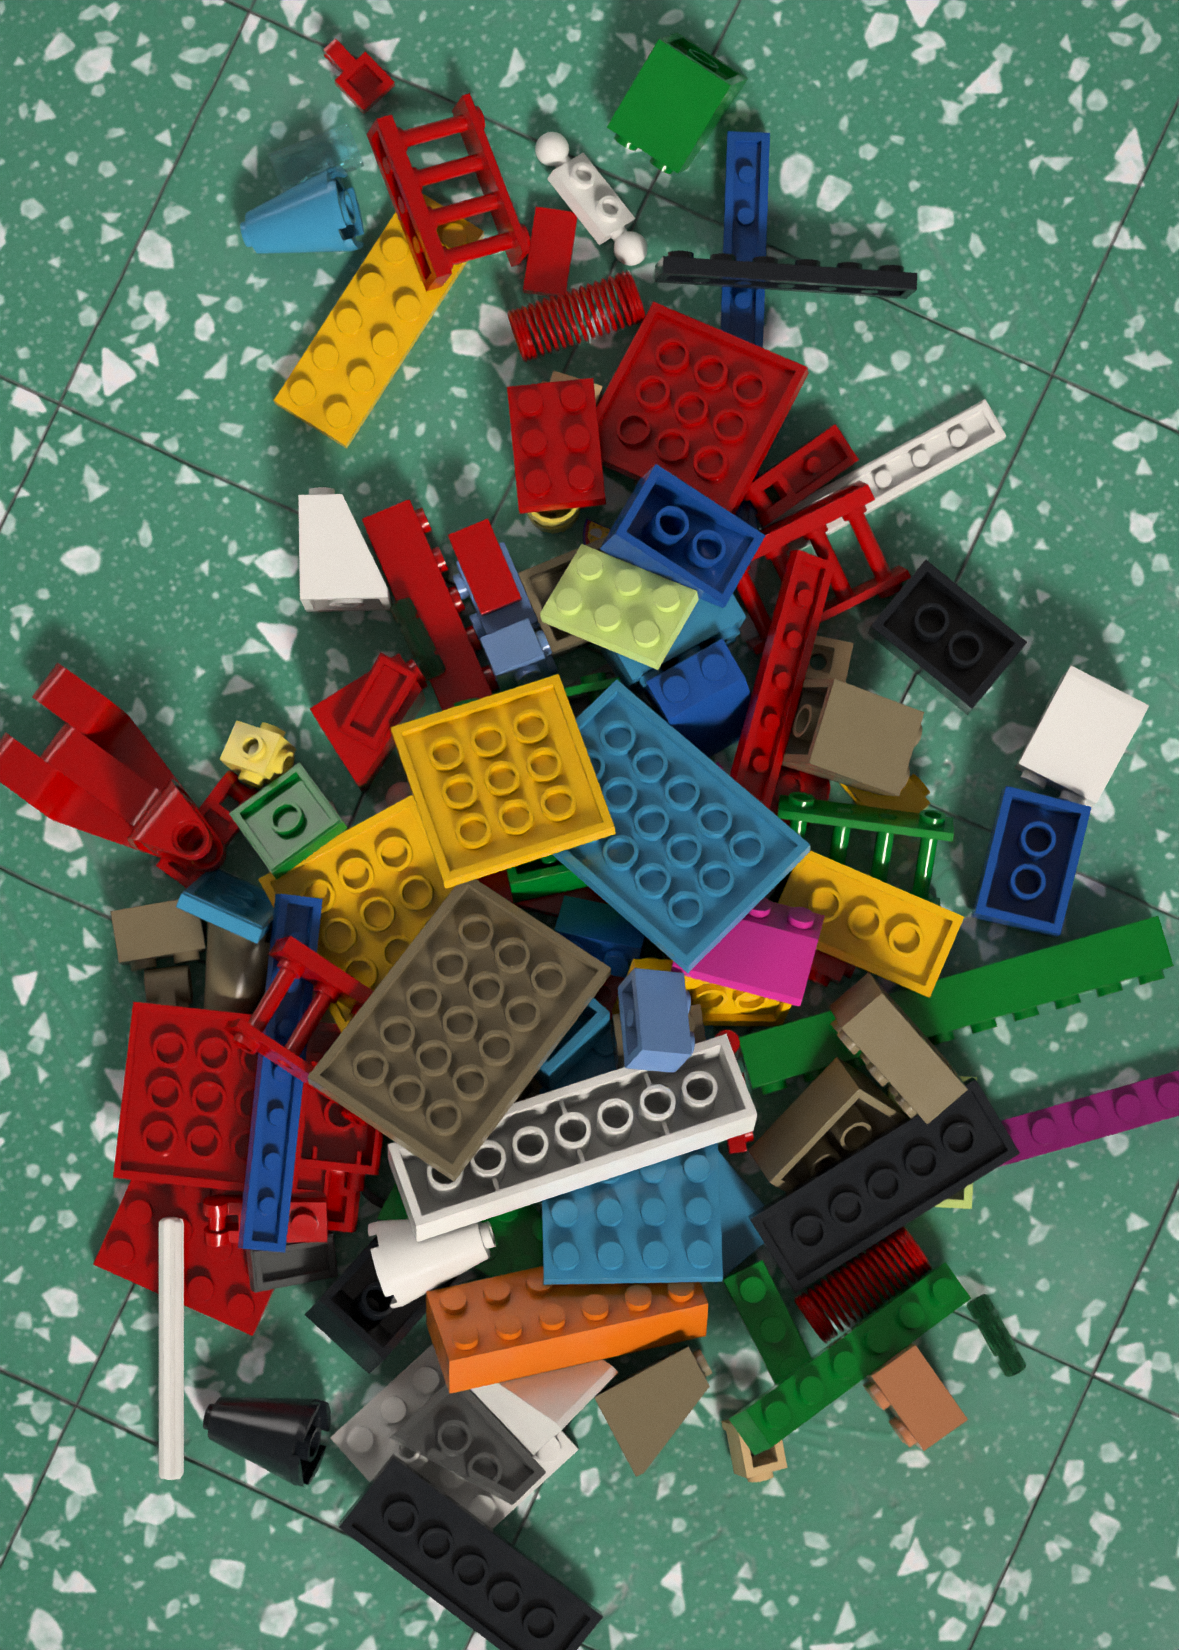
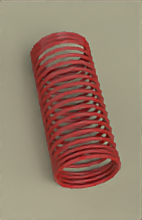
[507,269,645,363]
[794,1226,932,1344]

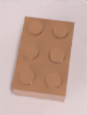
[863,1343,968,1451]

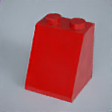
[310,653,428,792]

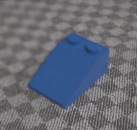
[599,464,766,608]

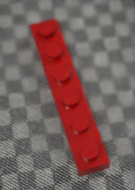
[730,549,836,810]

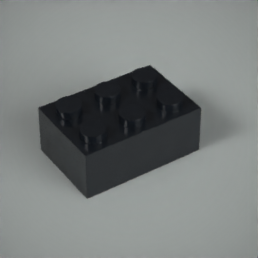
[868,560,1027,715]

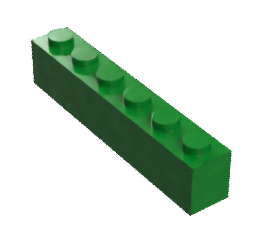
[729,1262,971,1456]

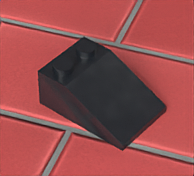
[304,1235,459,1374]

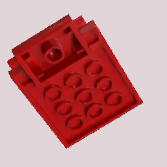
[113,1001,383,1200]

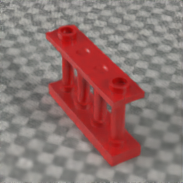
[366,93,530,292]
[736,480,911,655]
[223,936,374,1126]

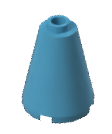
[240,165,364,254]

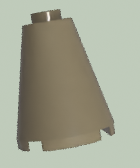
[204,922,272,1014]

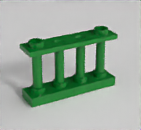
[769,792,954,906]

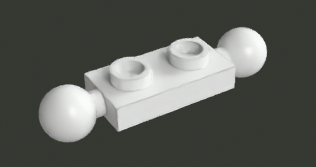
[535,132,648,266]

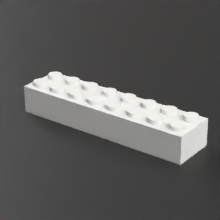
[388,1034,757,1242]

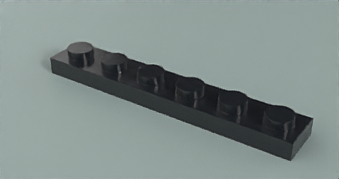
[655,250,917,299]

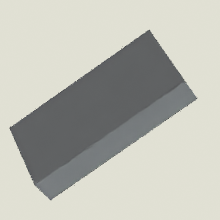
[246,1231,338,1293]

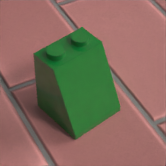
[607,32,748,174]

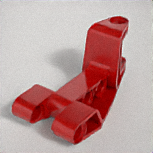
[0,662,227,872]

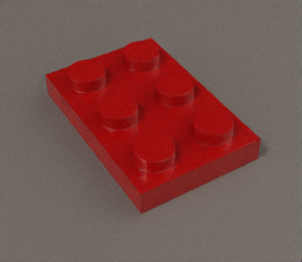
[507,378,606,514]

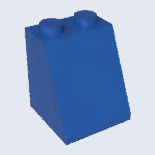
[645,639,751,758]

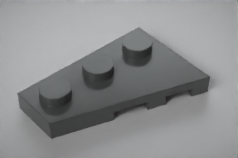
[389,1384,546,1505]

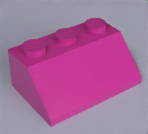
[671,897,825,1007]

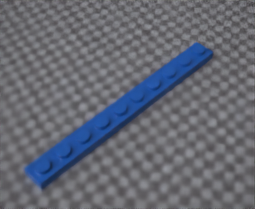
[720,131,770,529]

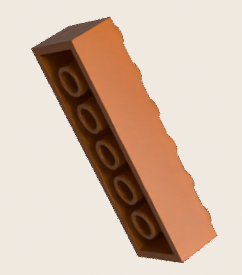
[426,1266,709,1394]

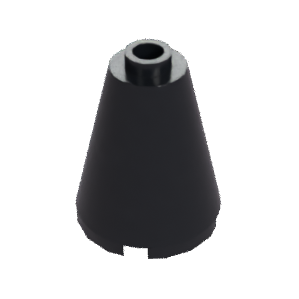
[203,1397,331,1487]

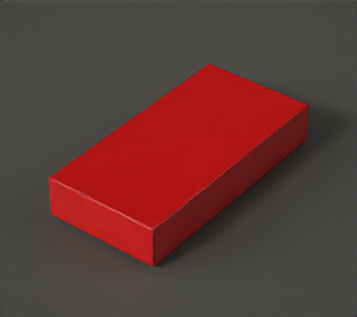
[523,206,578,298]
[448,518,522,617]
[338,652,420,752]

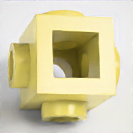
[219,720,296,789]

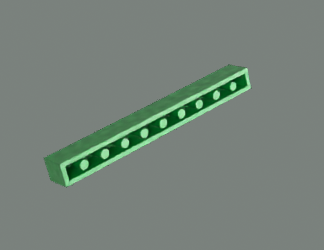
[739,916,1174,1095]

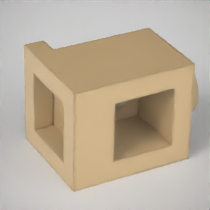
[805,635,854,683]
[721,1419,787,1482]

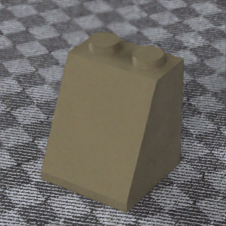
[781,679,924,796]
[594,1344,713,1477]

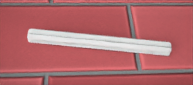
[159,1217,184,1480]

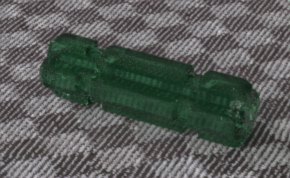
[390,597,446,681]
[967,1294,1026,1377]

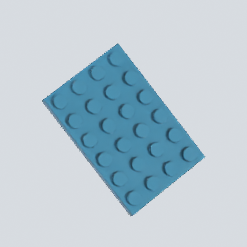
[552,680,810,973]
[539,1025,723,1285]

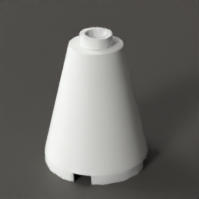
[368,1219,496,1308]

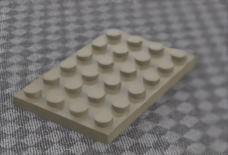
[307,879,611,1182]

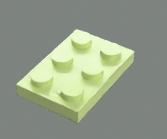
[540,544,699,670]

